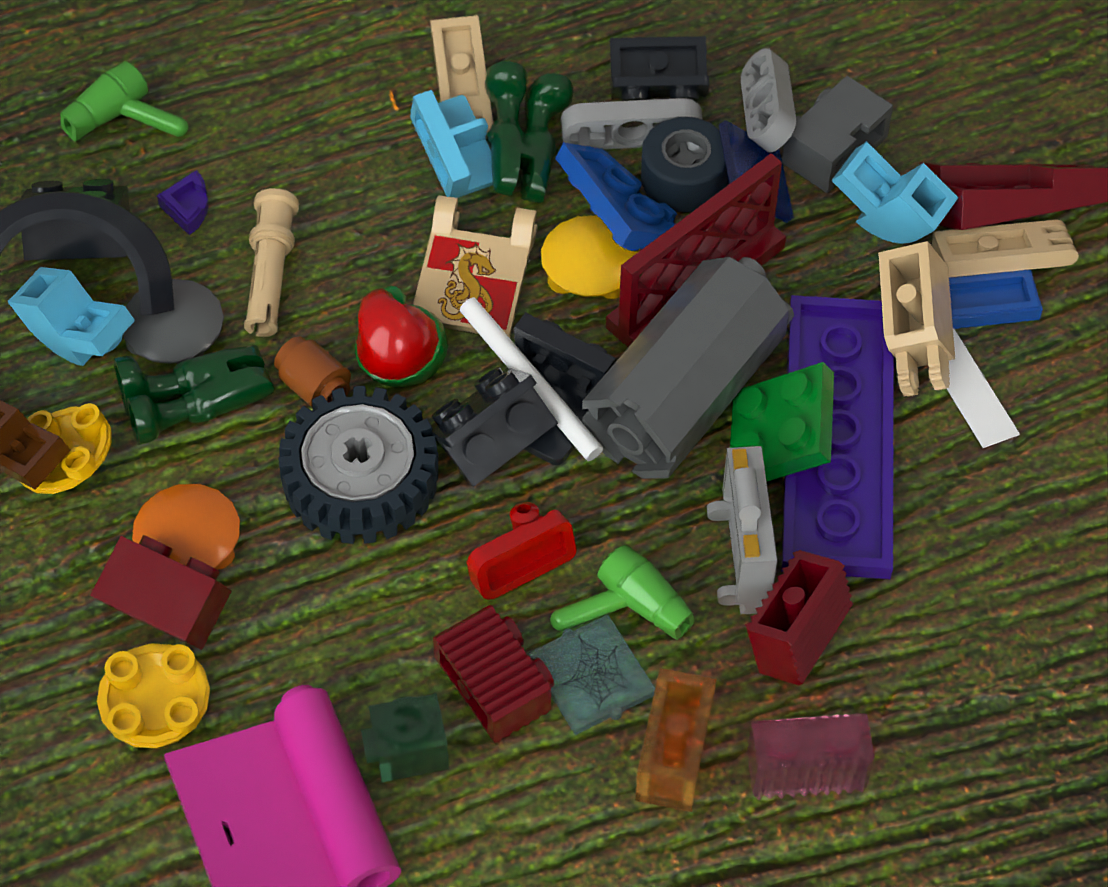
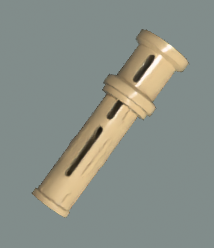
[244,188,299,337]

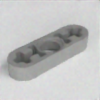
[740,48,796,152]
[561,98,702,149]

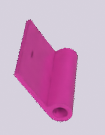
[164,685,401,887]

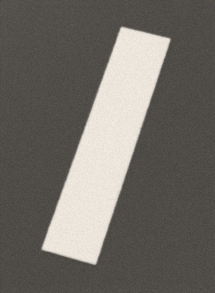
[947,328,1020,448]

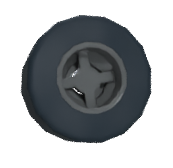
[641,117,730,212]

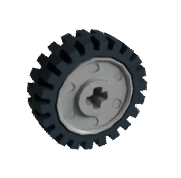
[279,386,438,544]

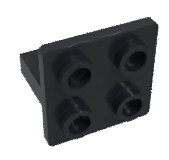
[431,367,558,487]

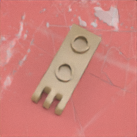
[431,15,493,139]
[932,219,1079,278]

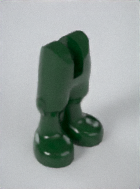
[485,61,573,204]
[113,345,275,445]

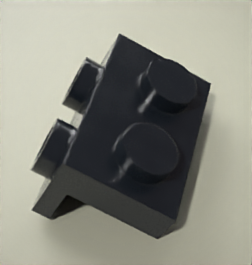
[610,36,710,102]

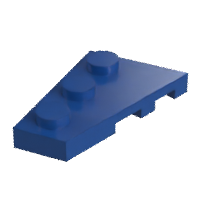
[555,142,678,251]

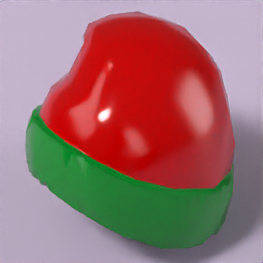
[355,286,448,387]

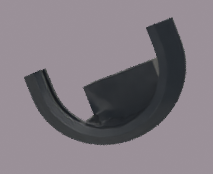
[0,179,175,315]

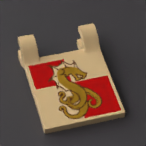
[413,195,537,338]

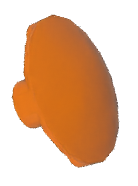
[132,484,240,569]

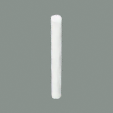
[460,297,603,461]

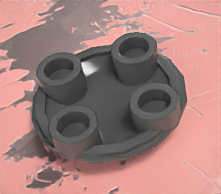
[123,279,224,364]

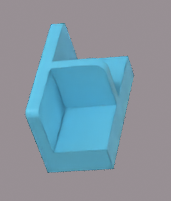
[410,90,493,198]

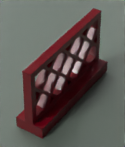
[606,153,786,347]

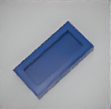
[949,269,1043,329]

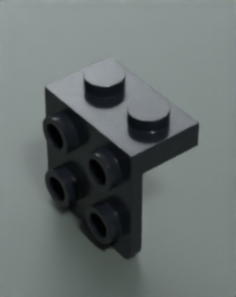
[505,312,616,465]

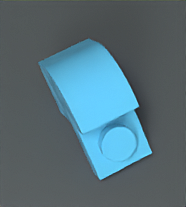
[831,142,958,244]
[8,267,135,366]

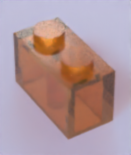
[635,668,717,812]

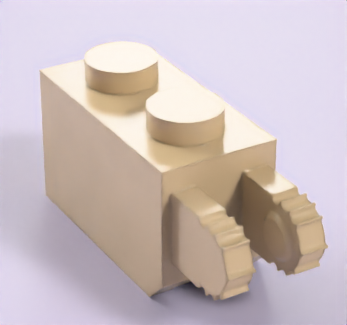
[878,241,955,397]

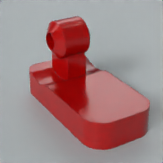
[467,502,577,600]

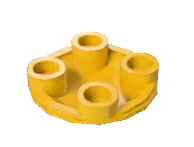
[541,215,640,299]
[20,403,112,494]
[97,643,210,748]

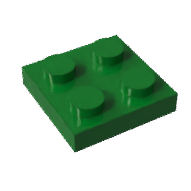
[730,362,834,481]

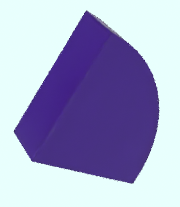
[157,170,209,235]

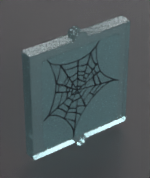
[528,614,656,735]

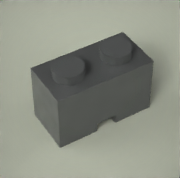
[782,76,893,193]

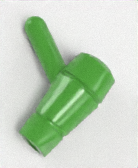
[60,61,188,142]
[550,545,695,640]

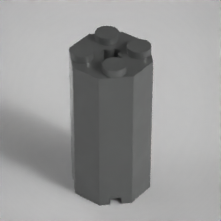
[582,257,794,479]

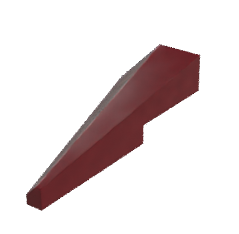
[920,162,1108,230]

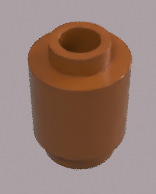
[274,336,351,407]

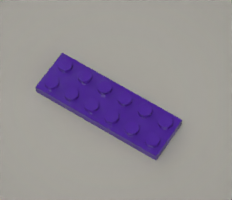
[781,295,894,579]

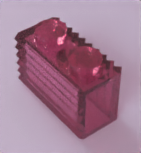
[747,713,874,800]

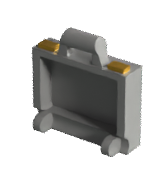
[707,446,777,614]

